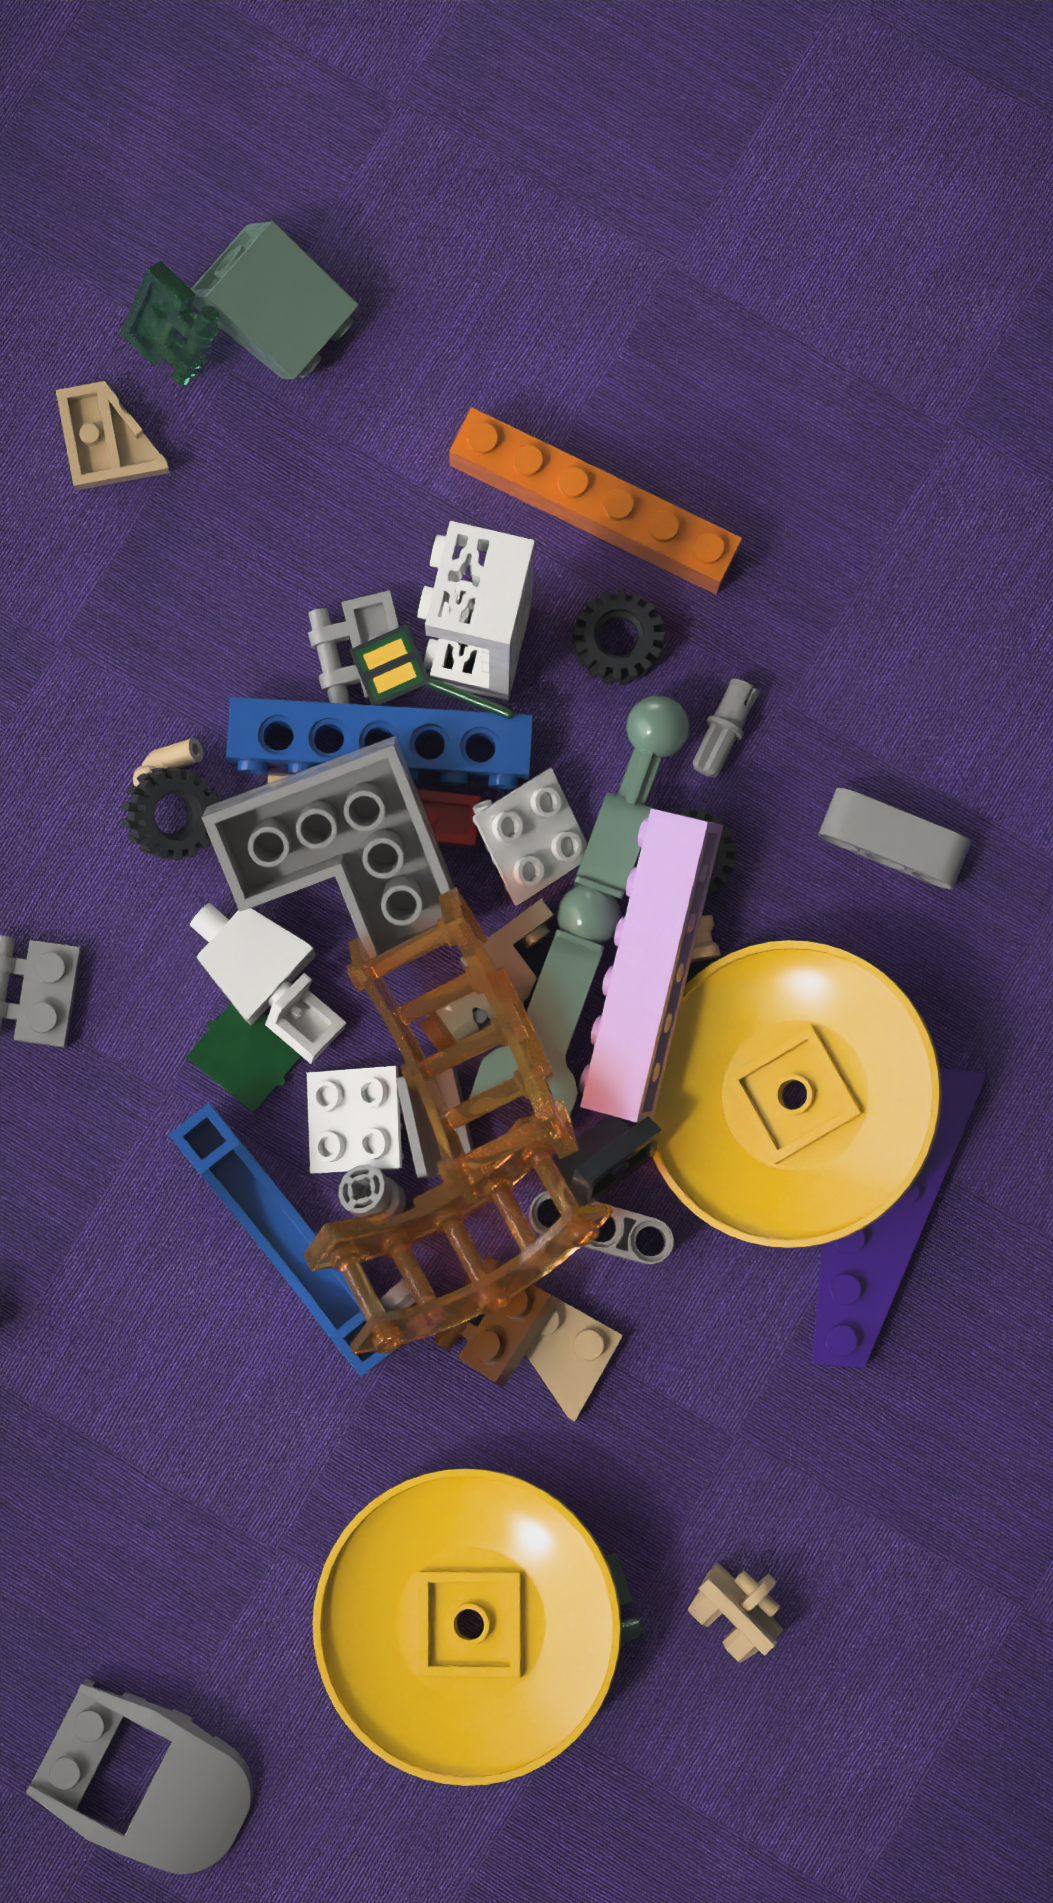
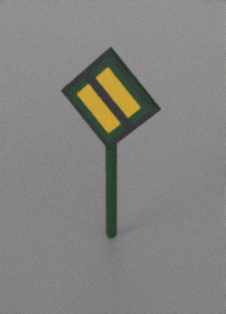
[349,624,515,719]

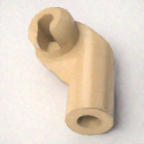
[133,738,203,786]

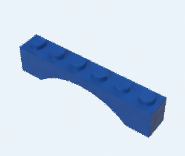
[169,1103,403,1377]

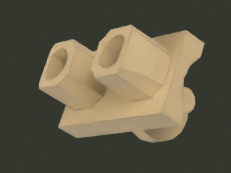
[688,1563,783,1663]

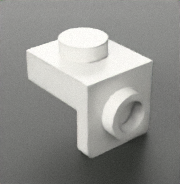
[265,973,346,1064]

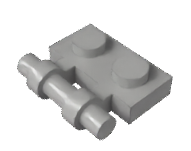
[308,590,399,704]
[0,935,82,1048]

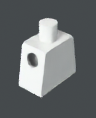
[190,903,316,1026]

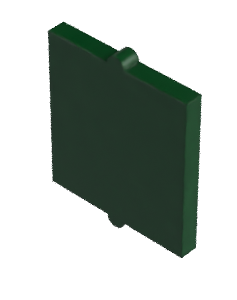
[186,1003,302,1113]

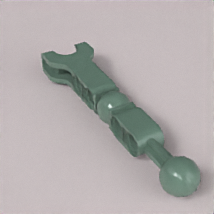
[468,695,690,1143]

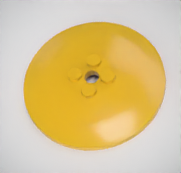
[653,940,942,1248]
[313,1468,622,1786]

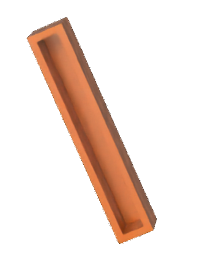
[449,407,742,595]

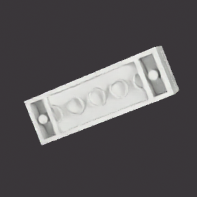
[417,521,534,702]

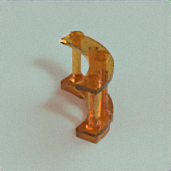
[347,887,579,1204]
[303,1116,613,1354]

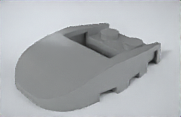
[26,1679,253,1874]

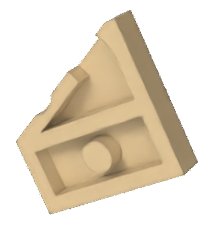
[56,381,170,490]
[525,1290,623,1421]

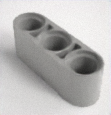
[818,788,971,890]
[529,1190,674,1265]

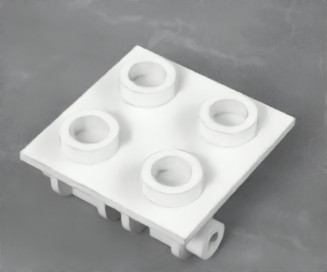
[472,768,587,906]
[307,1066,404,1174]

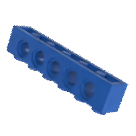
[226,697,533,790]

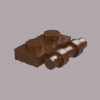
[433,1256,559,1388]

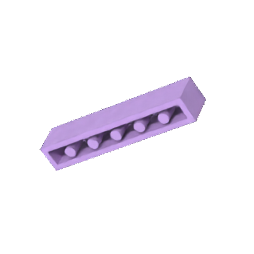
[579,808,723,1122]

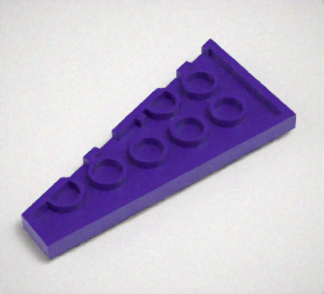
[812,1068,988,1368]

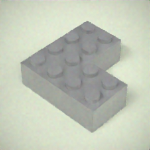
[202,736,468,970]

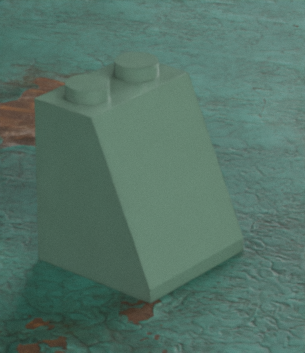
[184,221,359,379]

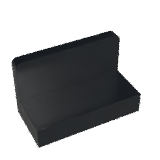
[542,1115,662,1211]

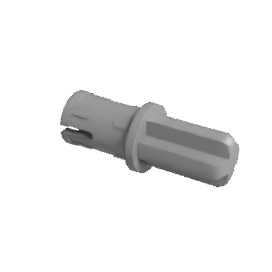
[693,678,760,778]

